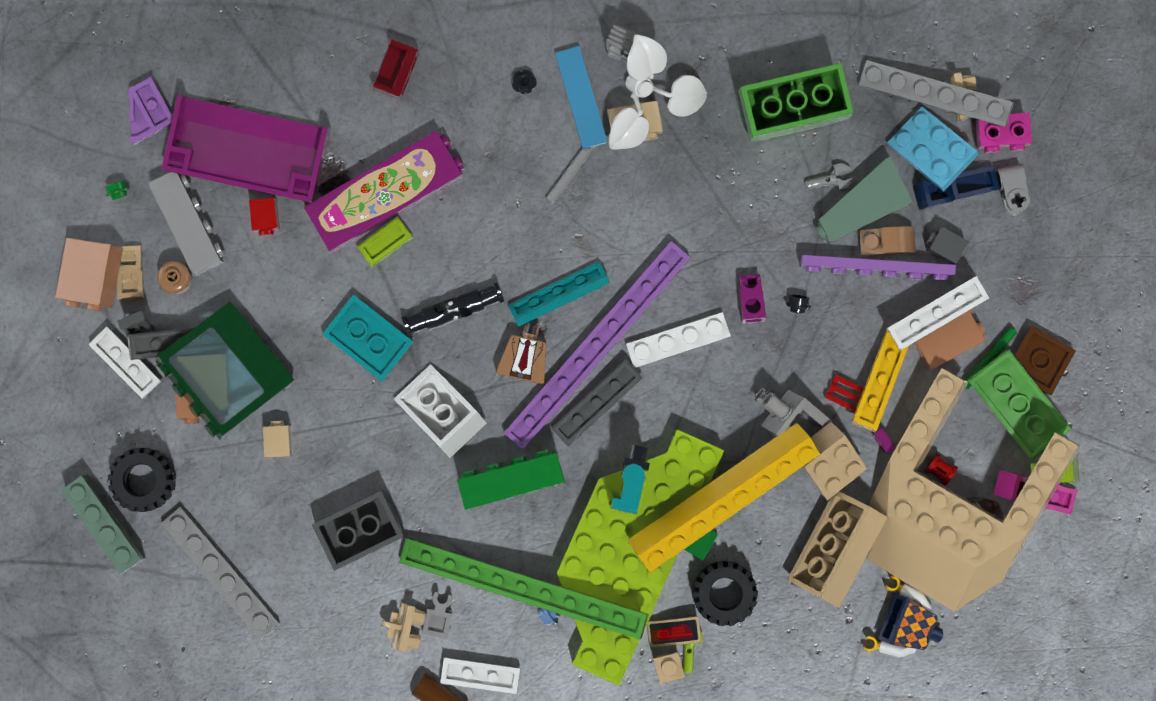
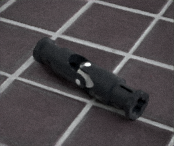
[401,282,505,338]

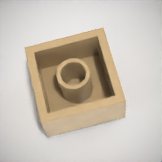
[801,422,867,501]

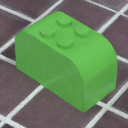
[739,63,854,142]

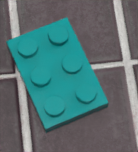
[322,294,414,382]

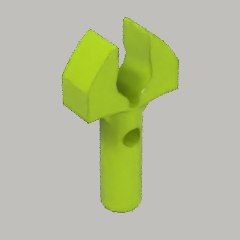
[683,630,703,674]

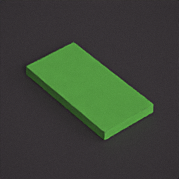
[968,348,1072,460]

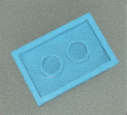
[887,107,979,192]

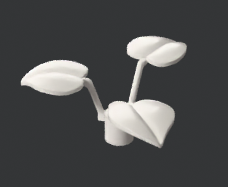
[609,34,707,150]

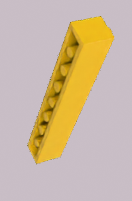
[627,423,820,573]

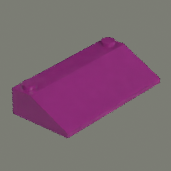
[161,94,331,203]

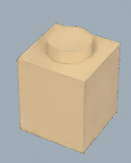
[263,421,292,458]
[653,650,685,684]

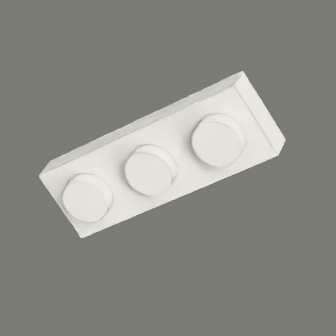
[88,327,161,399]
[440,657,520,694]

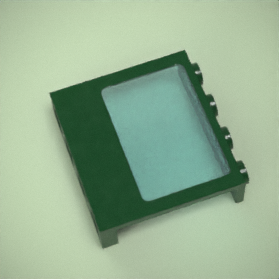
[155,301,295,441]

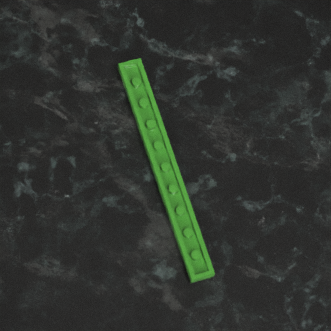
[399,538,649,640]

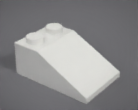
[394,364,487,458]

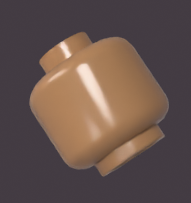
[157,261,192,295]

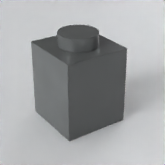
[926,227,969,265]

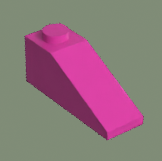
[993,470,1078,515]

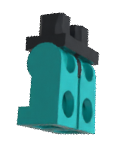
[610,445,650,514]

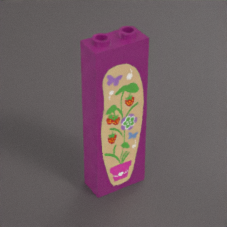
[304,131,464,253]

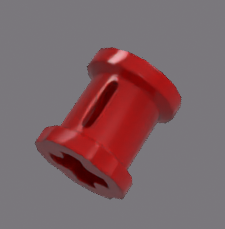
[924,453,958,486]

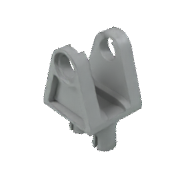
[754,388,835,437]

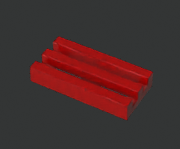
[824,375,864,412]

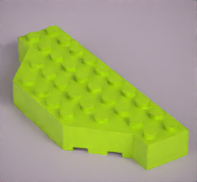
[557,429,724,686]

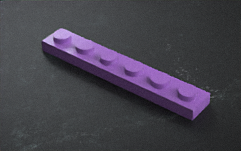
[800,255,956,281]

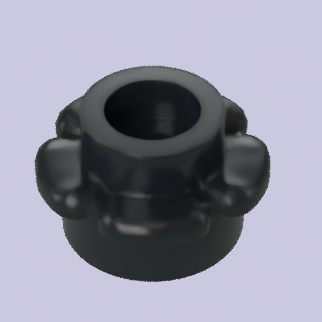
[512,69,537,95]
[786,294,811,313]

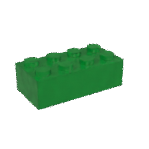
[457,449,565,510]

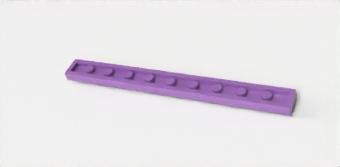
[504,241,691,450]

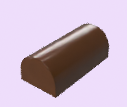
[411,673,467,701]

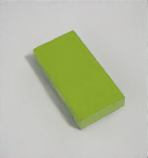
[356,216,413,267]

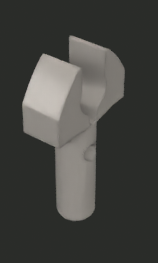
[805,163,854,190]

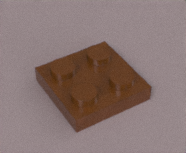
[1014,326,1076,395]

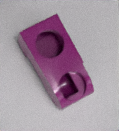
[739,274,766,324]

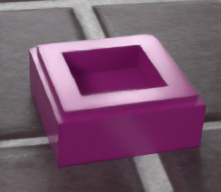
[872,428,896,454]

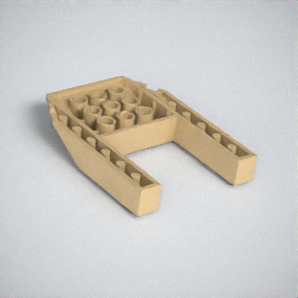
[866,368,1081,612]

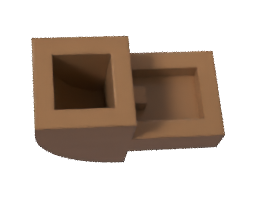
[860,226,916,256]

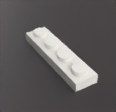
[887,276,989,350]
[626,312,731,368]

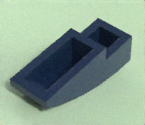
[914,165,1000,210]

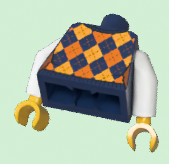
[863,576,943,657]

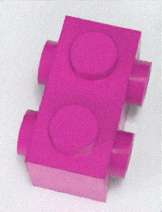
[975,112,1032,153]

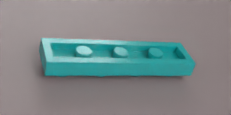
[508,261,610,327]

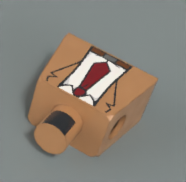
[496,323,547,385]

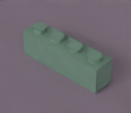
[61,475,145,574]

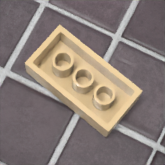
[787,491,888,608]

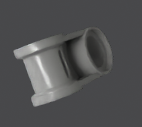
[996,164,1030,215]

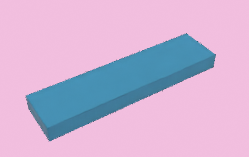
[555,46,608,150]

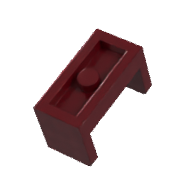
[371,39,419,100]

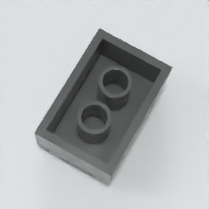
[312,490,405,571]

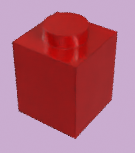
[249,198,280,236]

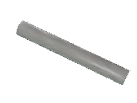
[546,147,595,204]

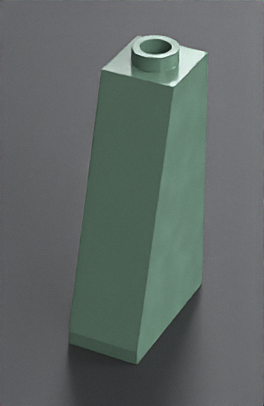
[815,157,913,244]

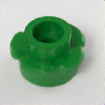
[105,180,130,200]

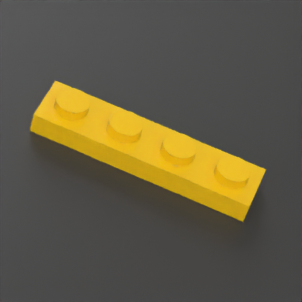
[851,330,909,432]

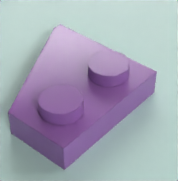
[129,77,173,146]

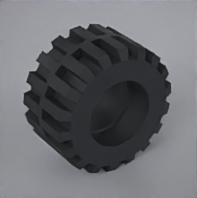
[107,448,176,512]
[693,561,758,626]

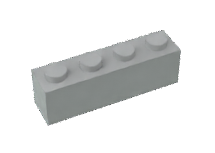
[148,172,225,276]

